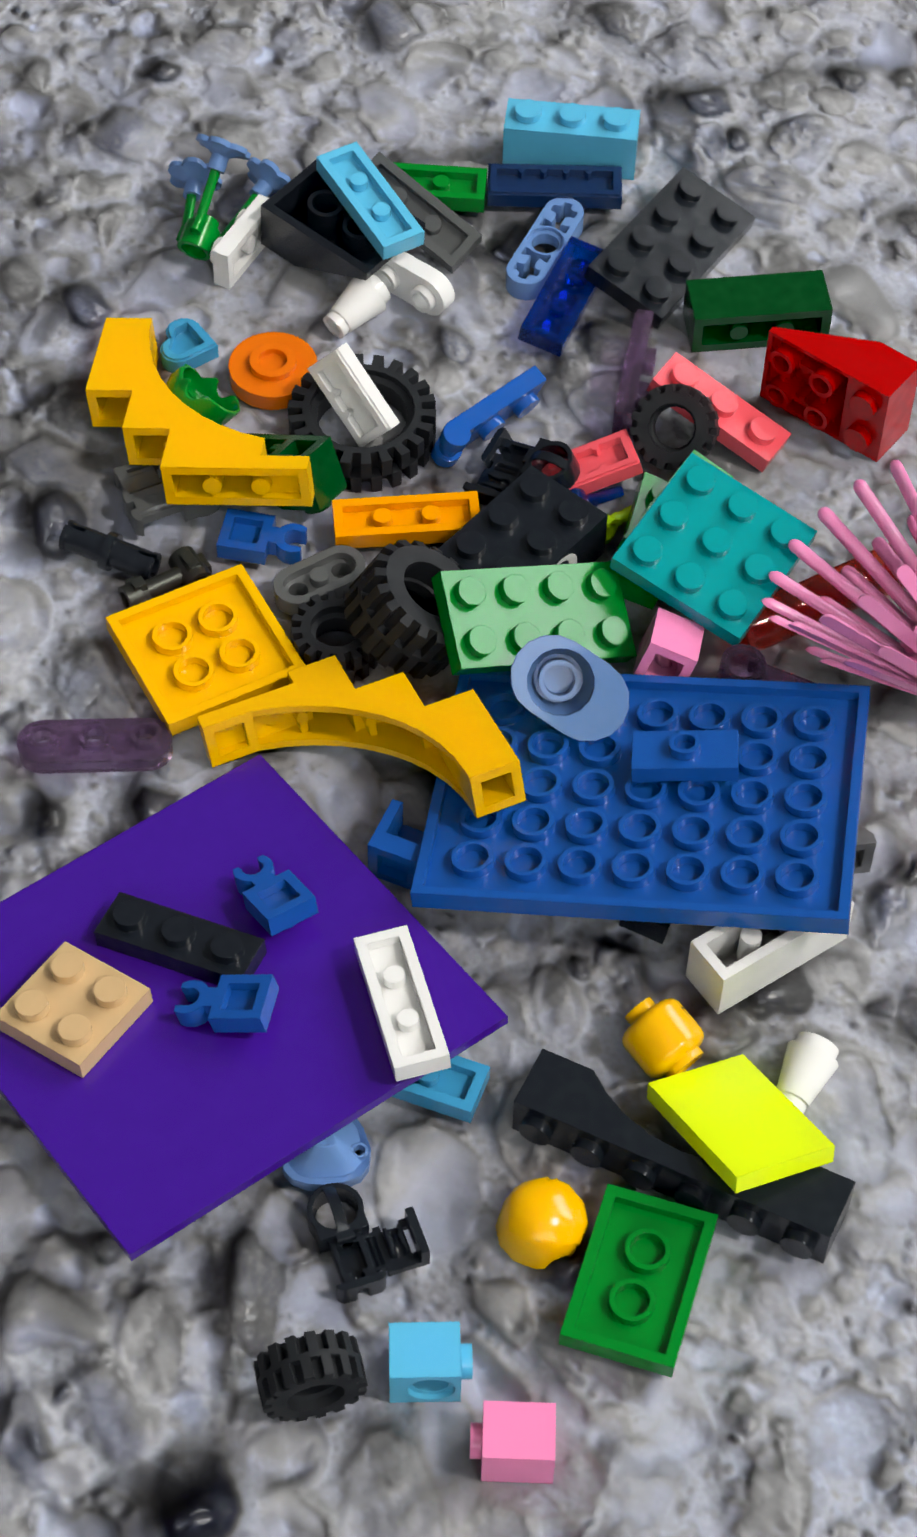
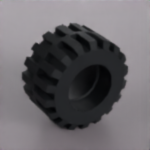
[344,540,460,679]

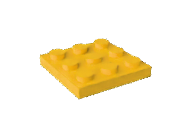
[105,563,305,737]

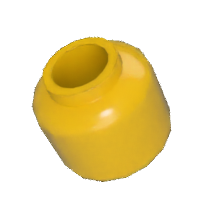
[622,997,704,1079]

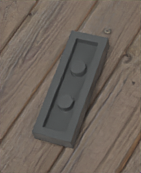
[371,151,482,274]

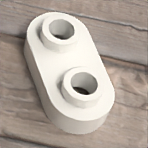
[374,252,455,316]

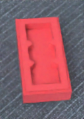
[541,429,644,497]

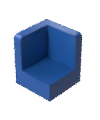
[367,799,424,890]

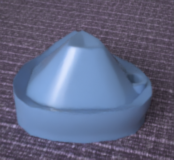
[281,1119,371,1191]

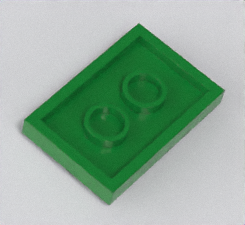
[559,1184,718,1378]

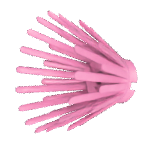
[761,459,917,696]

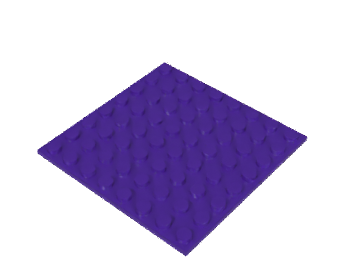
[0,754,508,1261]

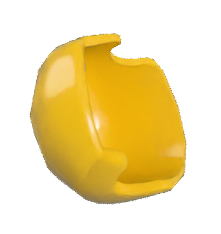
[495,1177,589,1269]

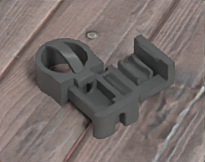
[113,463,222,536]

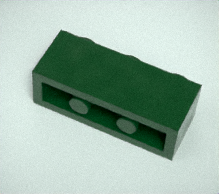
[683,270,833,353]

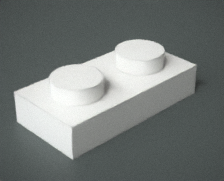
[210,194,269,290]

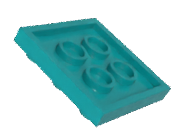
[609,453,818,648]

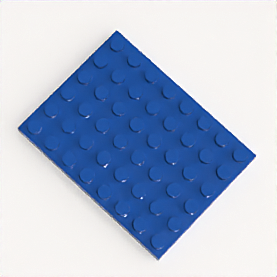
[410,671,870,935]

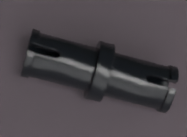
[59,519,162,581]

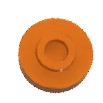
[229,332,318,410]

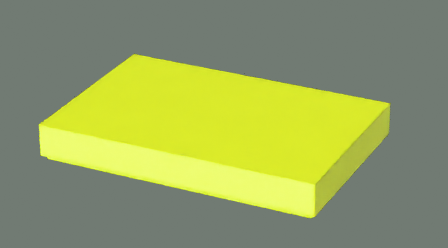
[647,1054,835,1193]

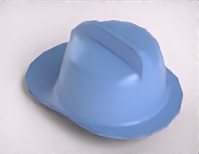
[511,635,629,741]

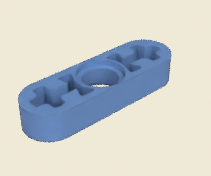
[506,198,584,300]

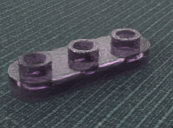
[17,718,173,774]

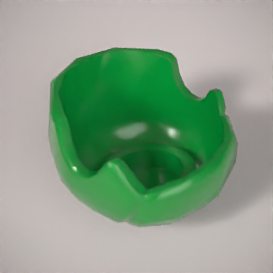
[166,364,240,425]

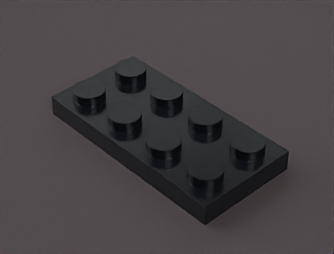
[583,167,756,330]

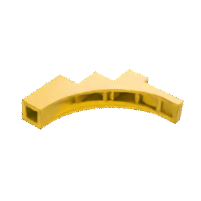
[197,655,526,818]

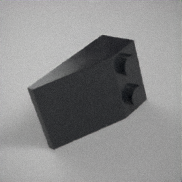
[261,160,425,280]

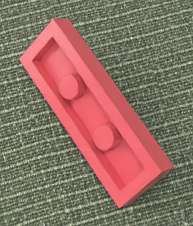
[647,352,792,472]

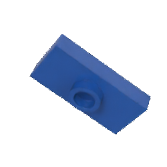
[631,730,739,782]

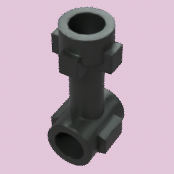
[118,546,212,609]

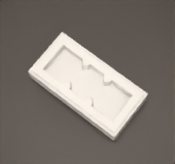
[307,342,400,447]

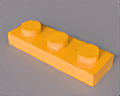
[332,491,480,548]

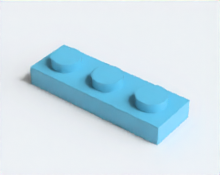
[316,141,425,260]

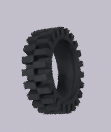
[288,354,436,493]

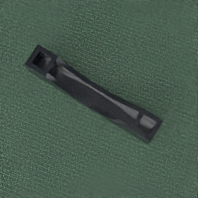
[512,1048,856,1264]

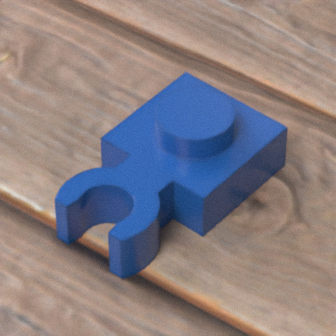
[216,508,307,565]
[233,855,319,936]
[174,974,279,1033]

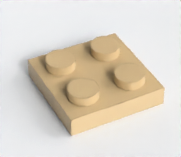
[0,941,153,1078]

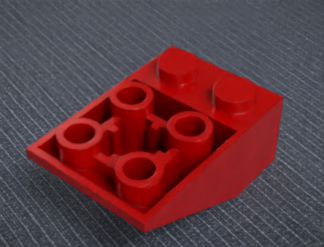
[760,327,917,462]

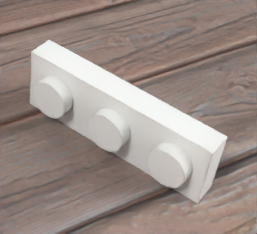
[353,925,451,1082]

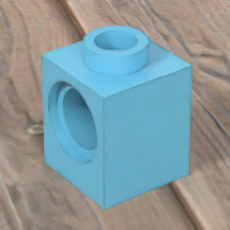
[389,1321,473,1403]

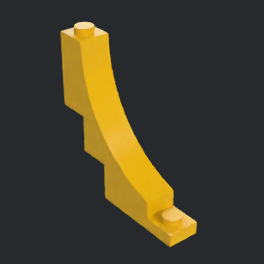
[85,318,315,507]

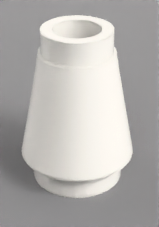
[323,274,391,338]
[777,1031,839,1114]

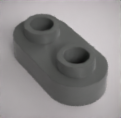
[273,545,366,616]

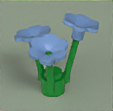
[168,133,291,261]

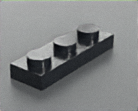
[94,892,267,985]

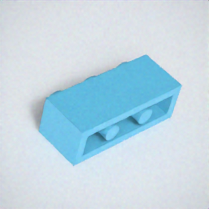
[502,98,641,180]

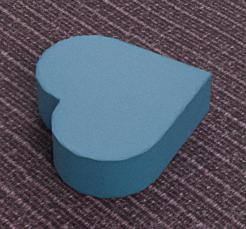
[160,318,219,373]

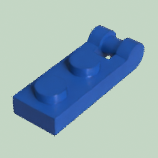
[431,365,547,468]

